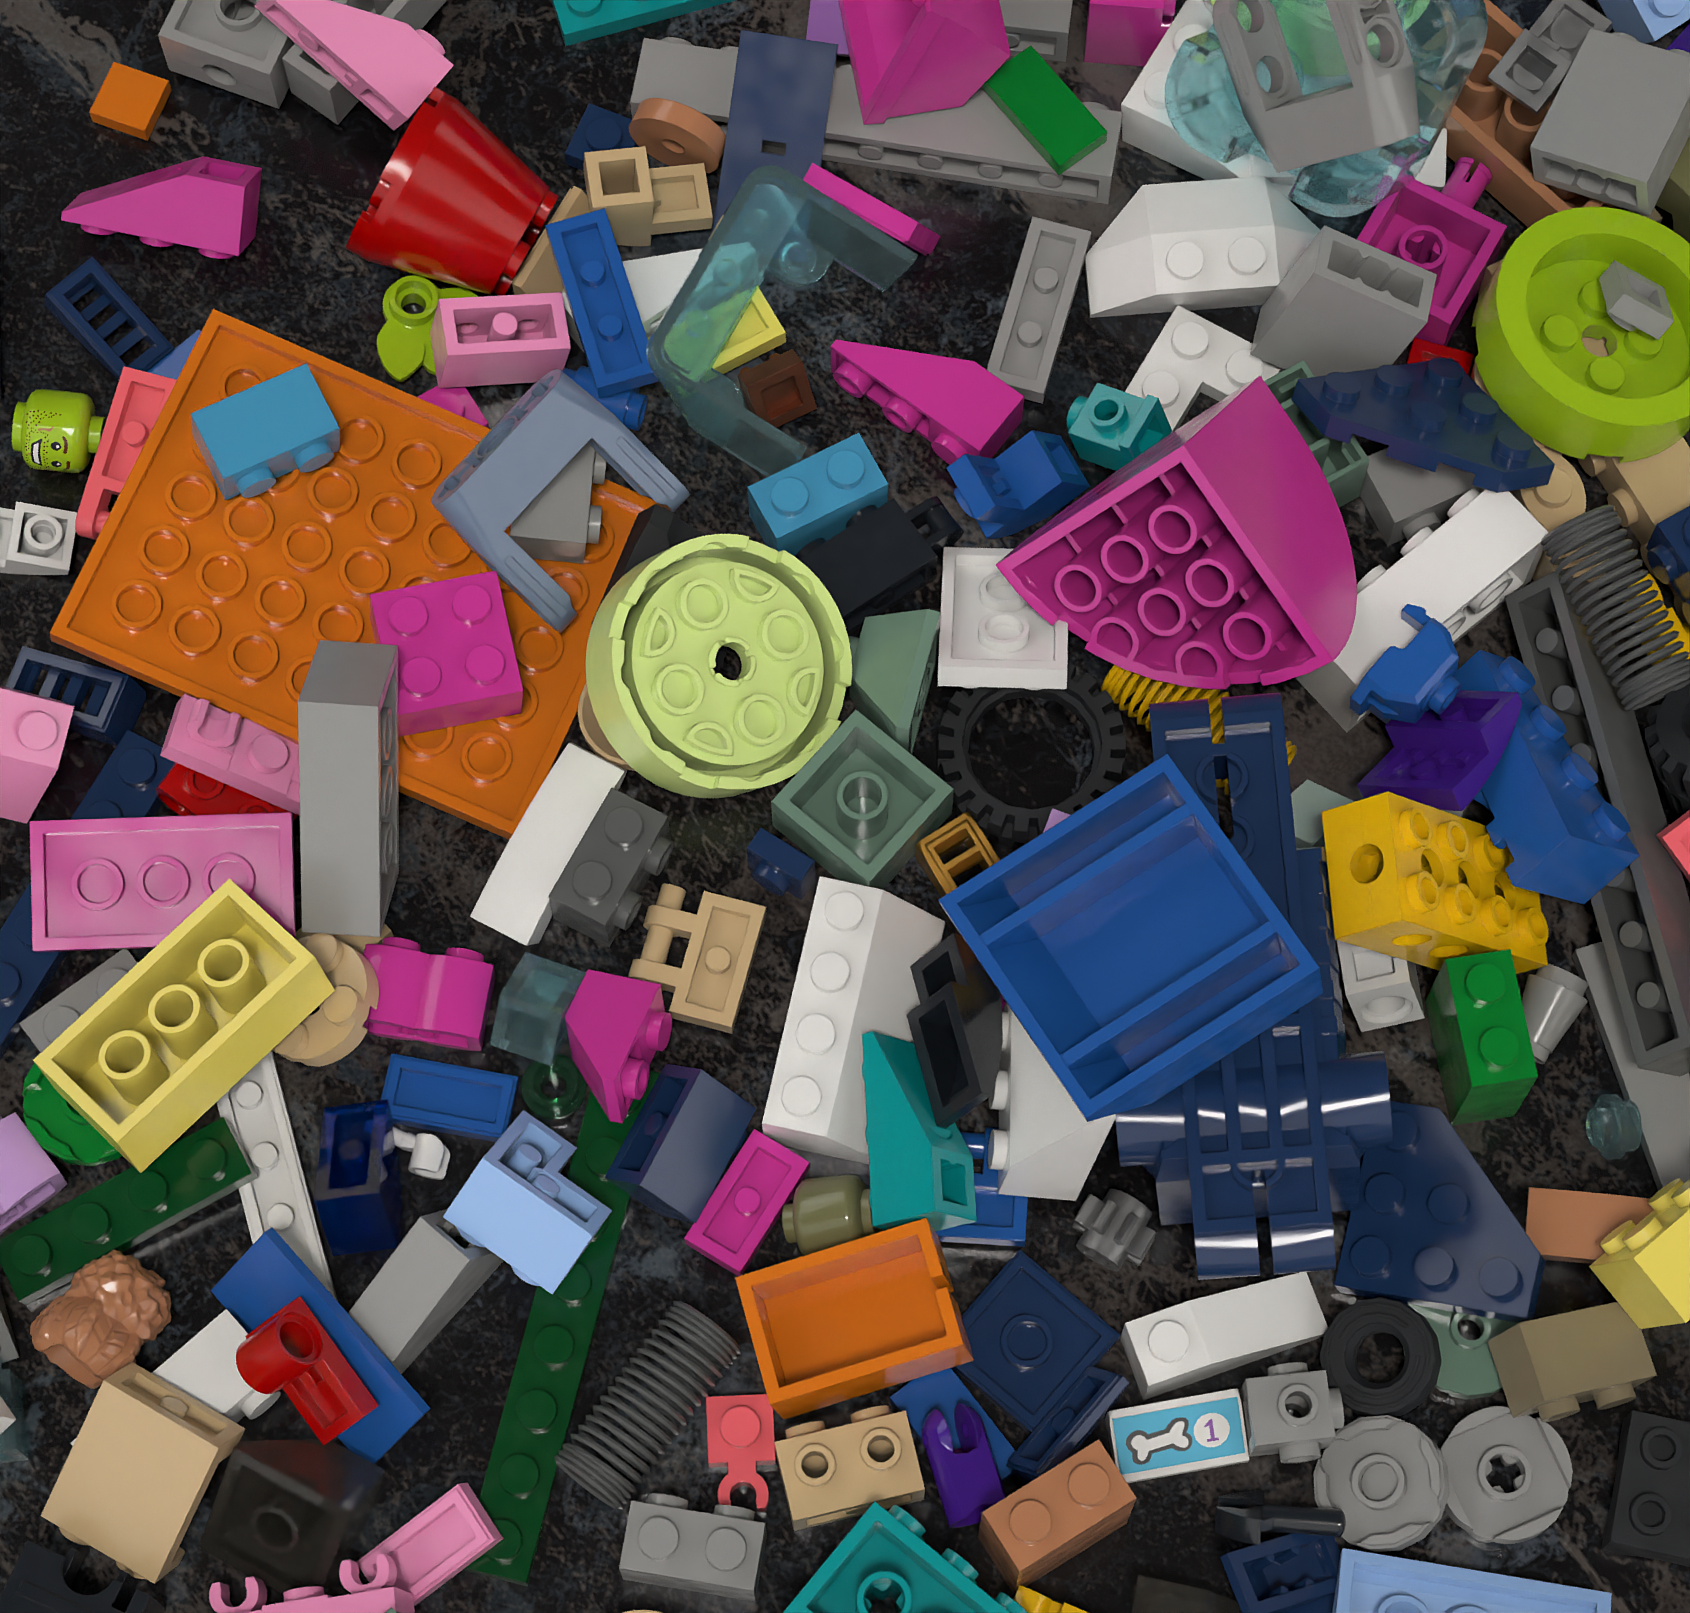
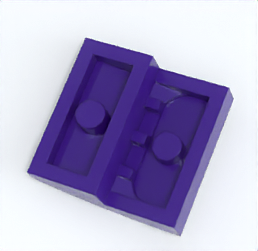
[1357,690,1522,811]

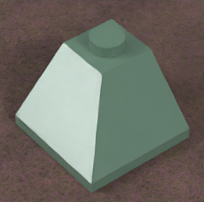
[848,609,940,755]

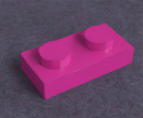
[684,1129,810,1276]

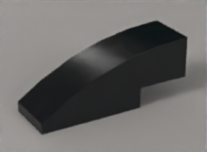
[907,933,1003,1129]

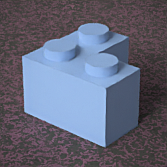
[443,1110,612,1294]

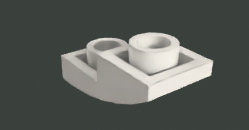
[0,502,77,575]

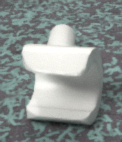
[365,1117,450,1180]

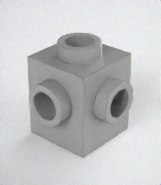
[1240,1362,1344,1463]

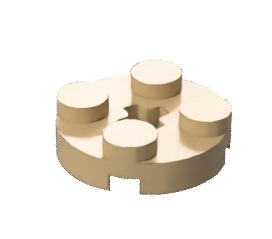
[272,933,379,1067]

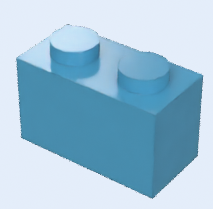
[190,363,340,500]
[748,433,888,556]

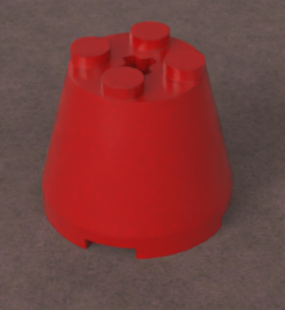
[346,87,559,296]

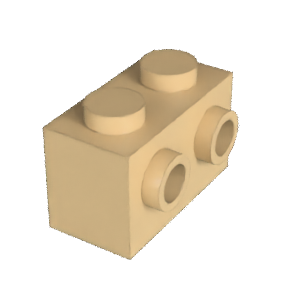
[774,1405,925,1531]

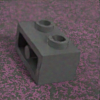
[548,787,674,947]

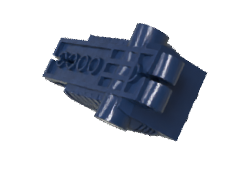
[1115,692,1393,1280]

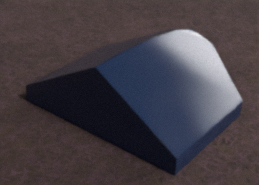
[1220,1533,1341,1613]

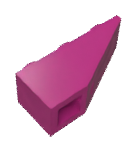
[61,156,262,259]
[830,340,1024,465]

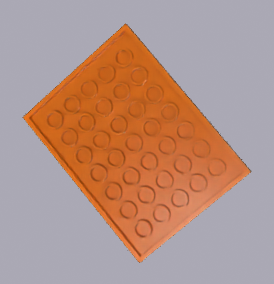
[50,309,661,840]

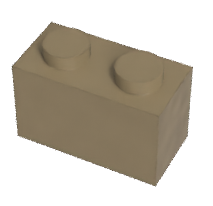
[1487,1302,1657,1422]

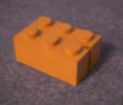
[735,1218,974,1419]

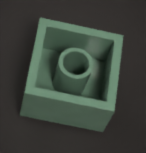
[771,709,954,890]

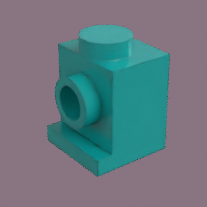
[1067,383,1172,471]

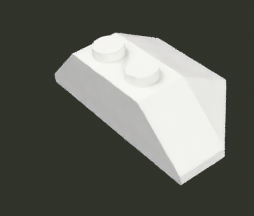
[1085,176,1320,318]

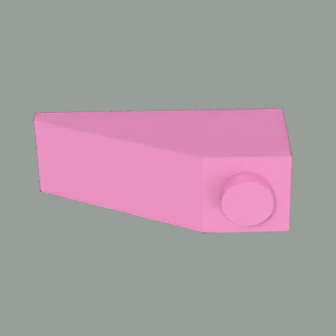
[254,0,454,131]

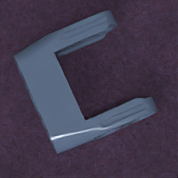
[431,369,690,633]

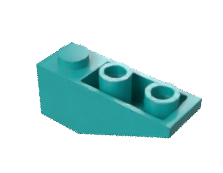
[862,1031,977,1232]

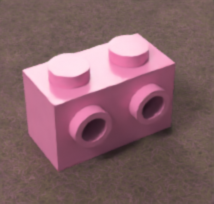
[430,292,571,388]

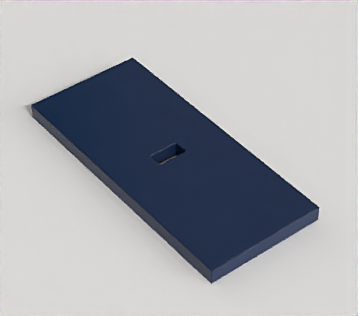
[711,30,839,265]

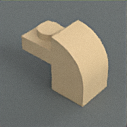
[583,146,713,246]

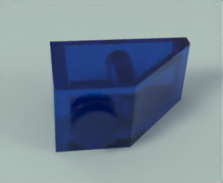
[314,1099,401,1256]

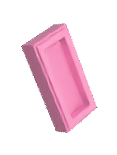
[357,1483,503,1606]

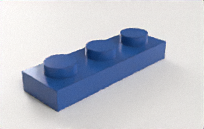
[545,208,659,398]

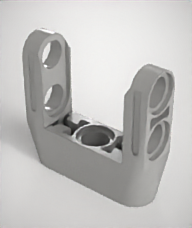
[1212,0,1420,173]

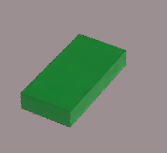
[982,45,1107,175]

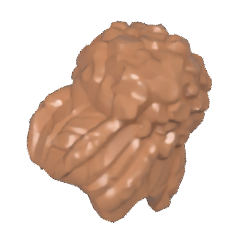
[30,1250,171,1399]

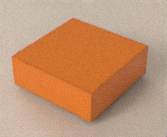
[89,62,172,141]

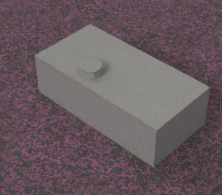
[298,640,399,937]

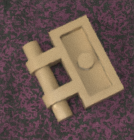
[628,884,767,1034]

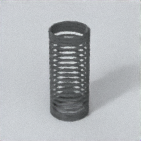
[1540,504,1690,711]
[554,1301,741,1510]

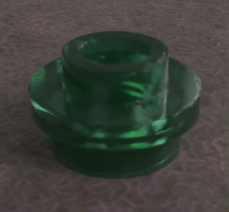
[521,1054,587,1120]

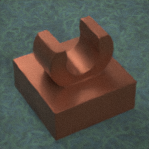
[737,349,817,434]

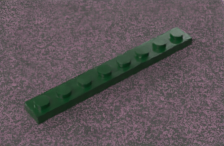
[463,1071,660,1587]

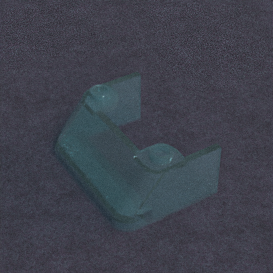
[646,165,918,477]

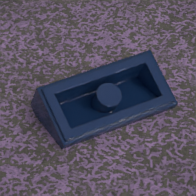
[1006,1366,1129,1486]

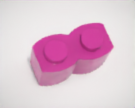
[363,937,496,1051]

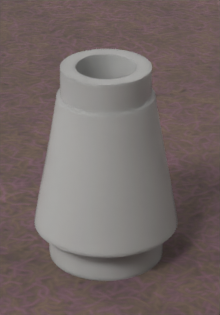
[1522,964,1588,1064]

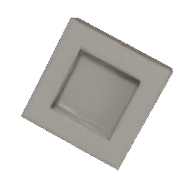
[1599,260,1674,340]

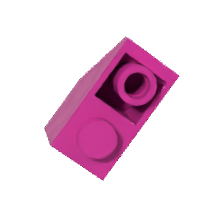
[564,969,672,1124]

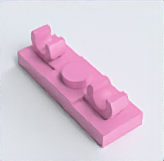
[160,694,300,816]
[209,1554,415,1613]

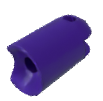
[922,1403,1007,1528]

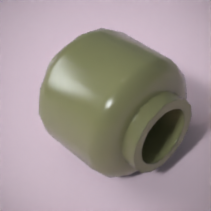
[782,1175,883,1256]

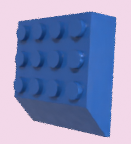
[939,754,1323,1122]

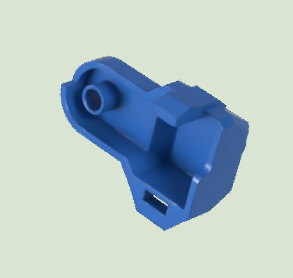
[1350,604,1462,724]

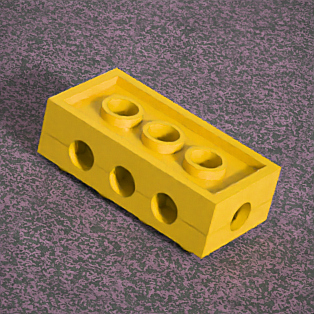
[1321,791,1548,974]

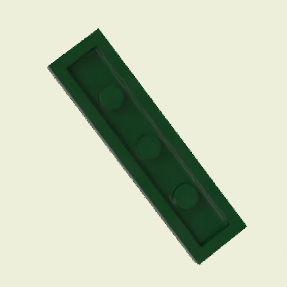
[0,1117,258,1305]

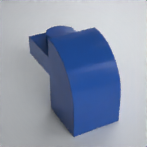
[947,430,1090,539]

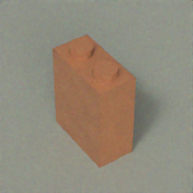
[978,1439,1136,1594]

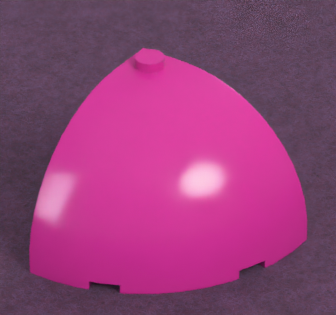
[996,376,1357,690]

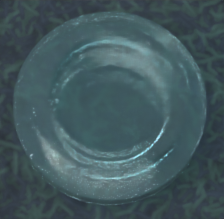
[1586,1094,1642,1160]

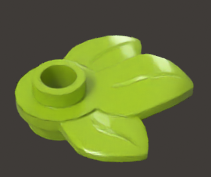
[377,275,478,382]

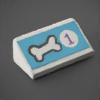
[1105,1389,1249,1484]

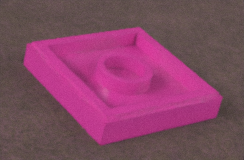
[802,163,941,256]

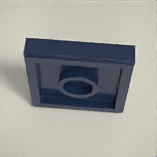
[952,1250,1121,1435]

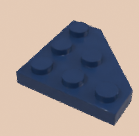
[1291,358,1555,493]
[1334,1101,1546,1323]

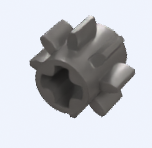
[1072,1189,1157,1271]

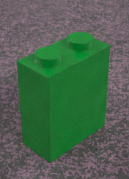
[1425,949,1538,1126]

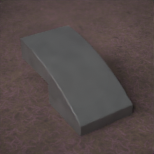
[1487,0,1612,115]

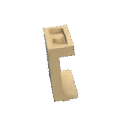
[41,1362,245,1584]

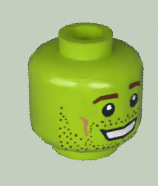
[12,389,106,473]

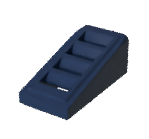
[44,256,174,380]
[5,646,146,746]

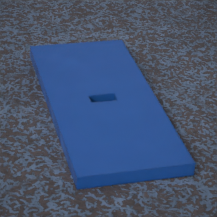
[211,1227,431,1471]

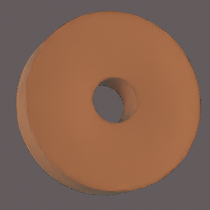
[629,98,726,173]

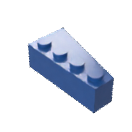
[1455,650,1640,904]

